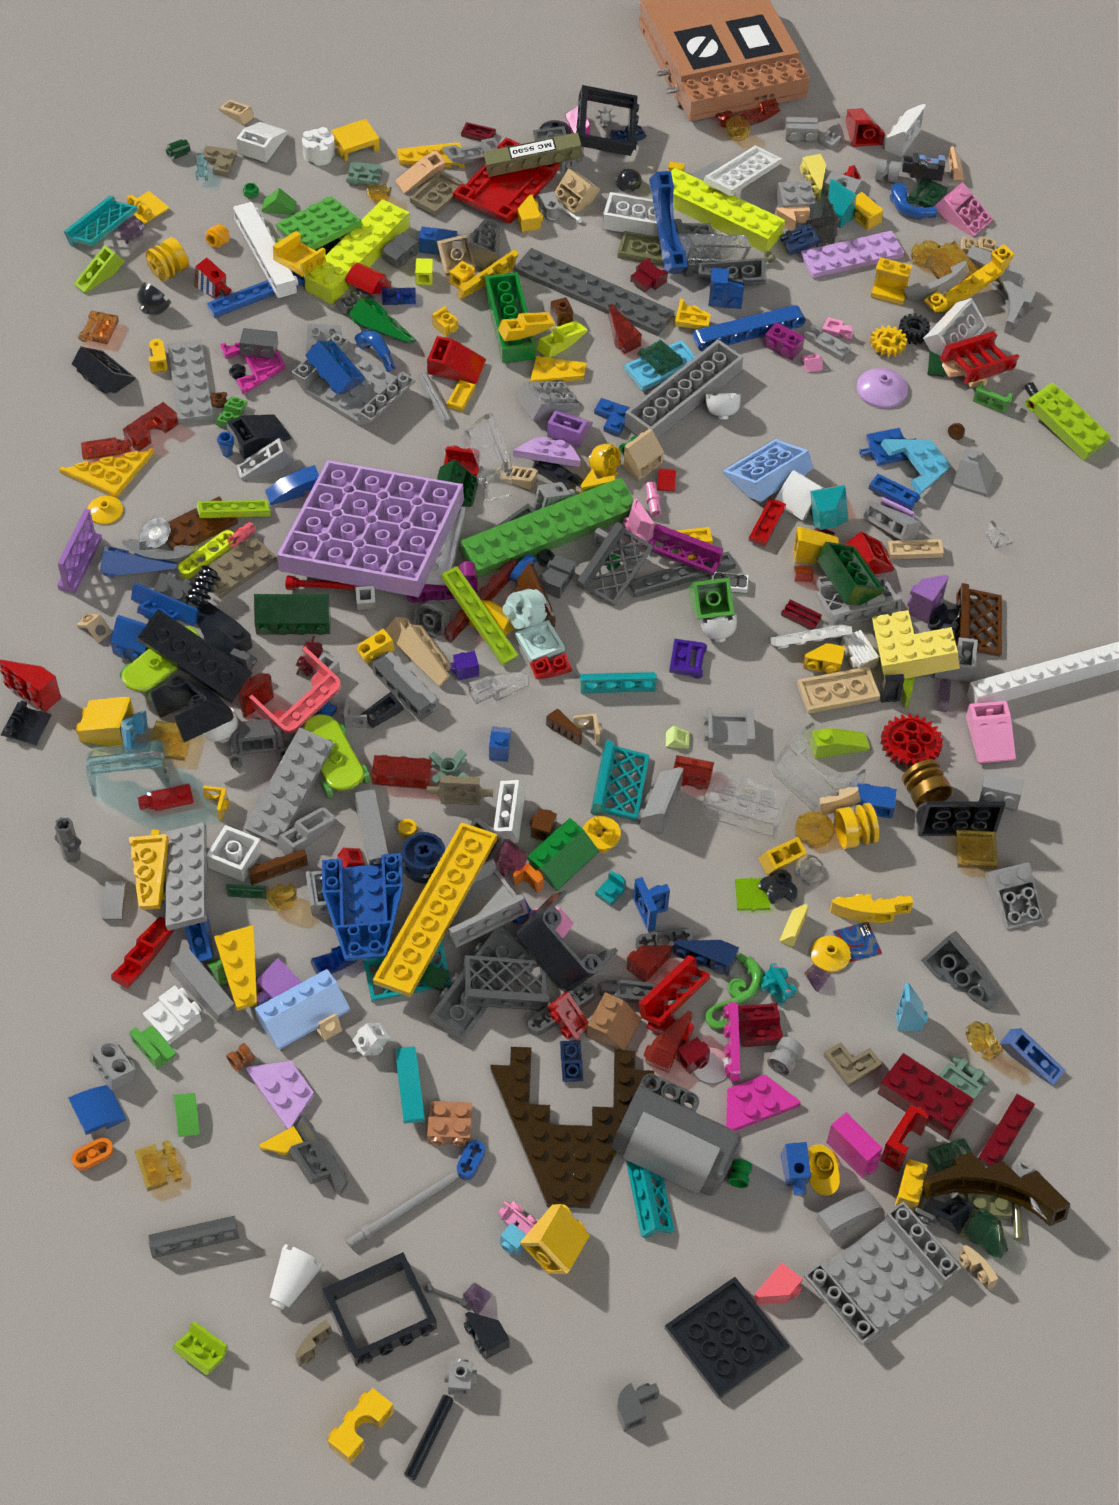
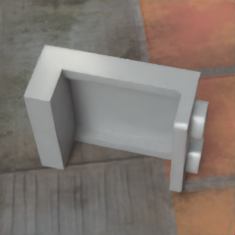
[704,707,755,750]

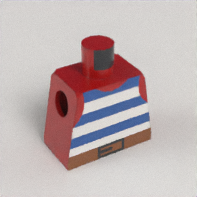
[194,257,231,298]

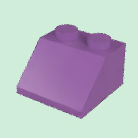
[907,575,949,623]

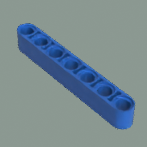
[692,305,806,351]

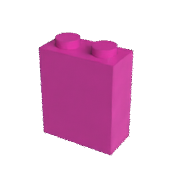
[826,1112,883,1178]

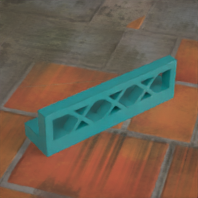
[580,672,657,694]
[626,1160,675,1238]

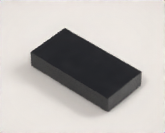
[880,674,905,703]

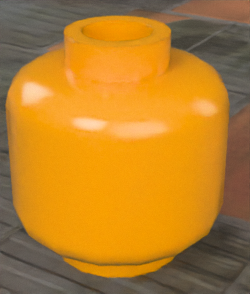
[206,224,230,248]

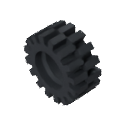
[898,313,930,345]

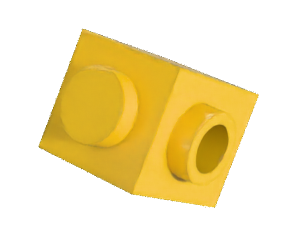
[450,261,475,289]

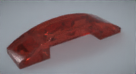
[716,98,780,128]

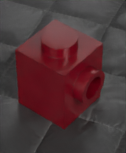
[677,1037,710,1074]

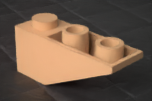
[395,150,446,194]

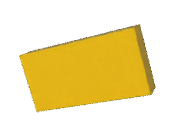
[447,380,476,412]

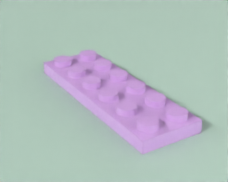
[800,230,904,278]

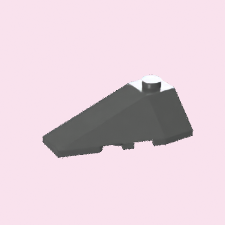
[921,931,1005,1010]

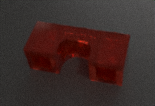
[123,402,179,452]

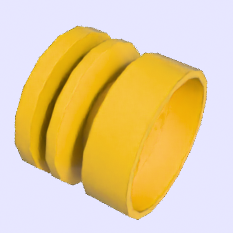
[145,237,189,282]
[834,803,879,849]

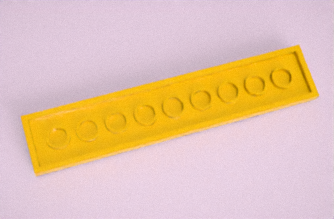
[373,822,497,997]

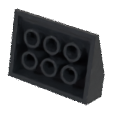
[916,801,1006,836]

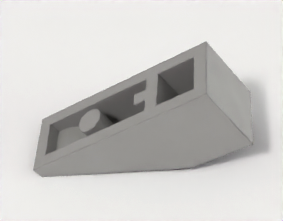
[236,438,295,480]
[863,501,921,541]

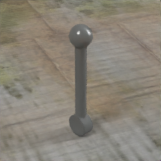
[425,1284,469,1307]

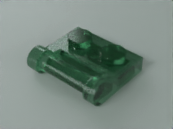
[907,179,948,208]
[637,339,683,376]

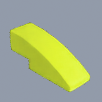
[536,321,588,358]

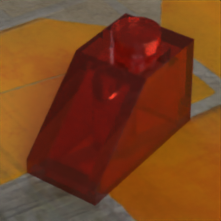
[627,945,672,982]

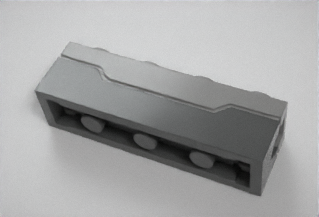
[373,651,438,721]

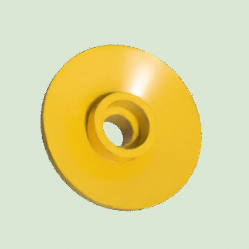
[87,496,123,525]
[810,936,851,972]

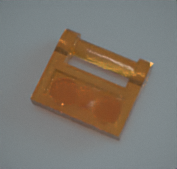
[78,311,119,344]

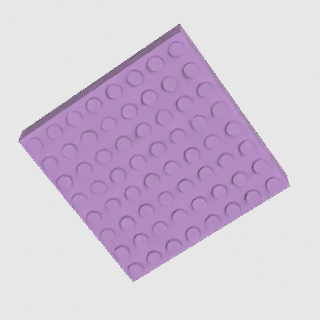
[277,460,464,597]

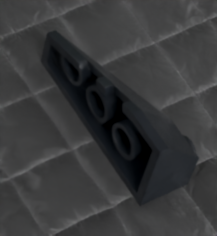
[197,601,253,657]

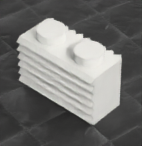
[840,630,880,669]

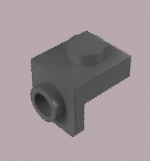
[915,1196,947,1225]

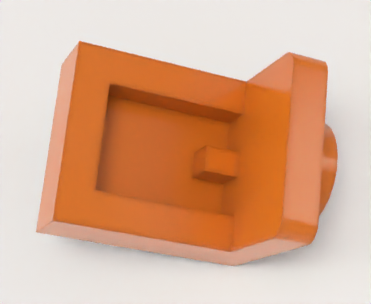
[513,863,544,893]

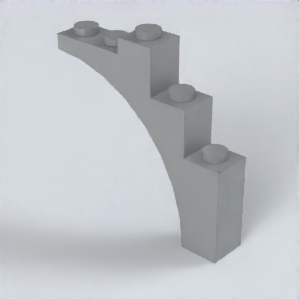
[966,246,1037,334]

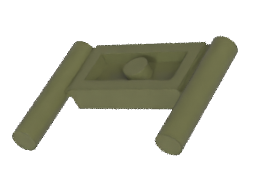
[956,1193,1023,1241]

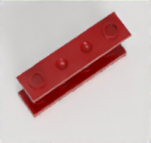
[940,331,1019,384]

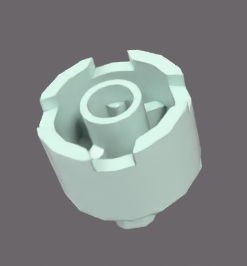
[503,589,547,629]

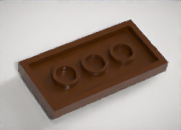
[166,496,238,551]

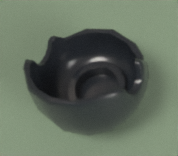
[616,169,642,192]

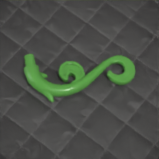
[705,953,764,1031]

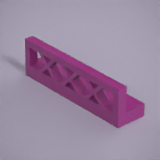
[647,523,723,575]

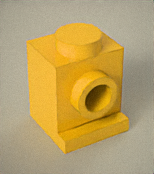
[432,306,458,337]

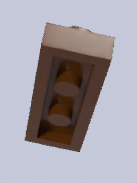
[248,849,308,885]

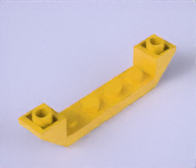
[924,244,1015,312]

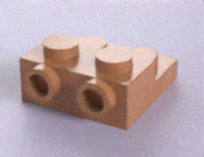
[427,1101,472,1147]

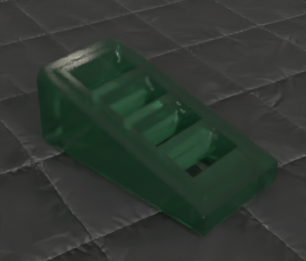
[927,1138,973,1173]

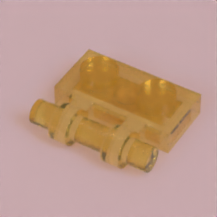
[135,1141,183,1192]

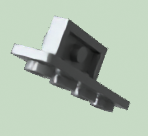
[289,1116,349,1194]

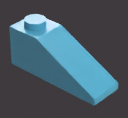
[896,983,928,1031]

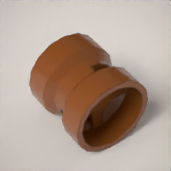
[226,1043,255,1072]

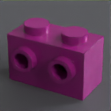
[764,322,805,361]

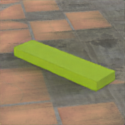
[196,500,271,518]

